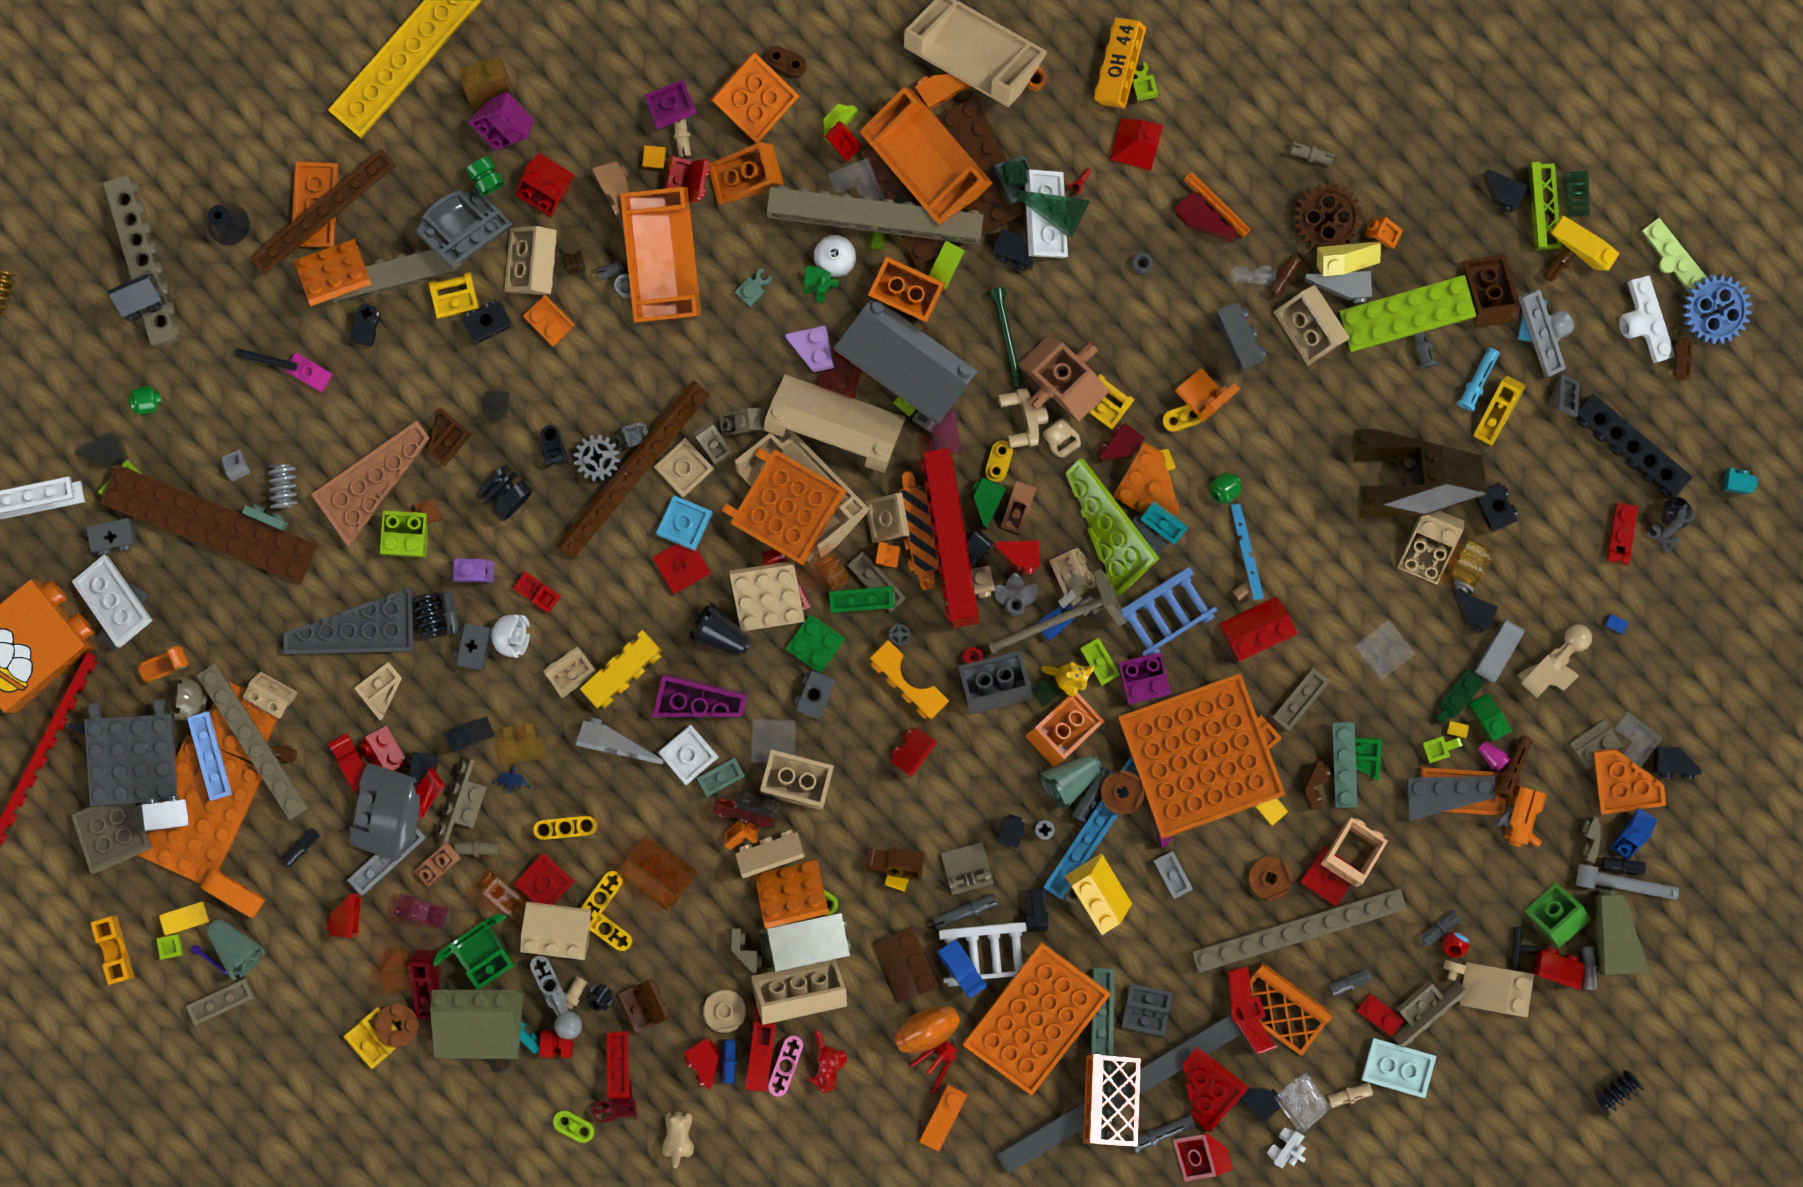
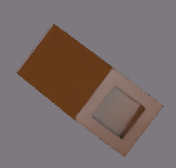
[1303,761,1331,810]

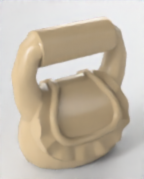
[1042,418,1081,458]

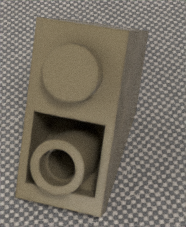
[719,408,767,437]

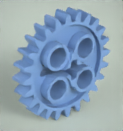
[1682,274,1752,344]

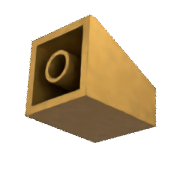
[458,56,515,115]

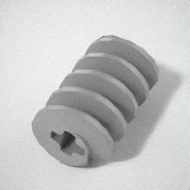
[268,464,297,509]

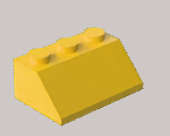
[1065,853,1132,935]

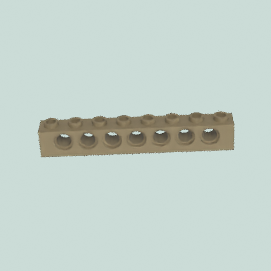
[103,175,181,348]

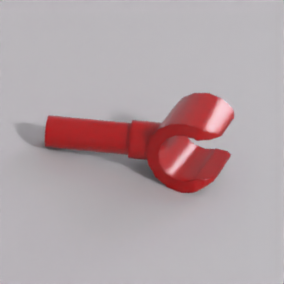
[1069,168,1092,195]

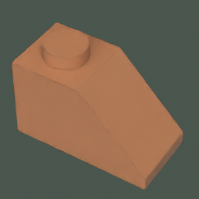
[1001,481,1037,534]

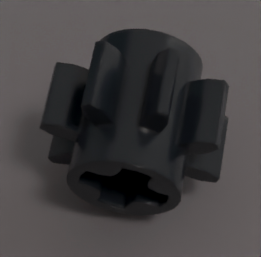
[586,984,614,1011]

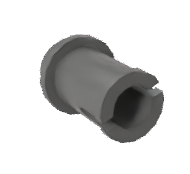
[597,260,625,281]

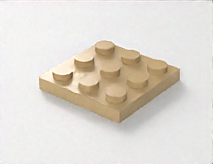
[730,561,805,632]

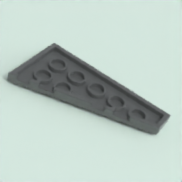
[284,587,414,655]

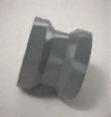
[889,624,910,646]

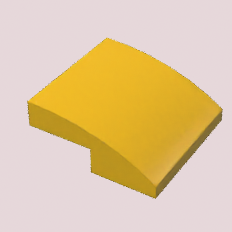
[343,1007,398,1070]

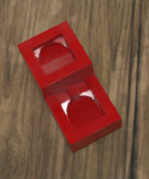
[512,570,561,613]

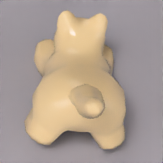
[662,1112,694,1168]

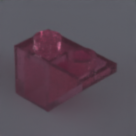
[394,893,448,929]

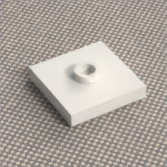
[658,725,719,785]

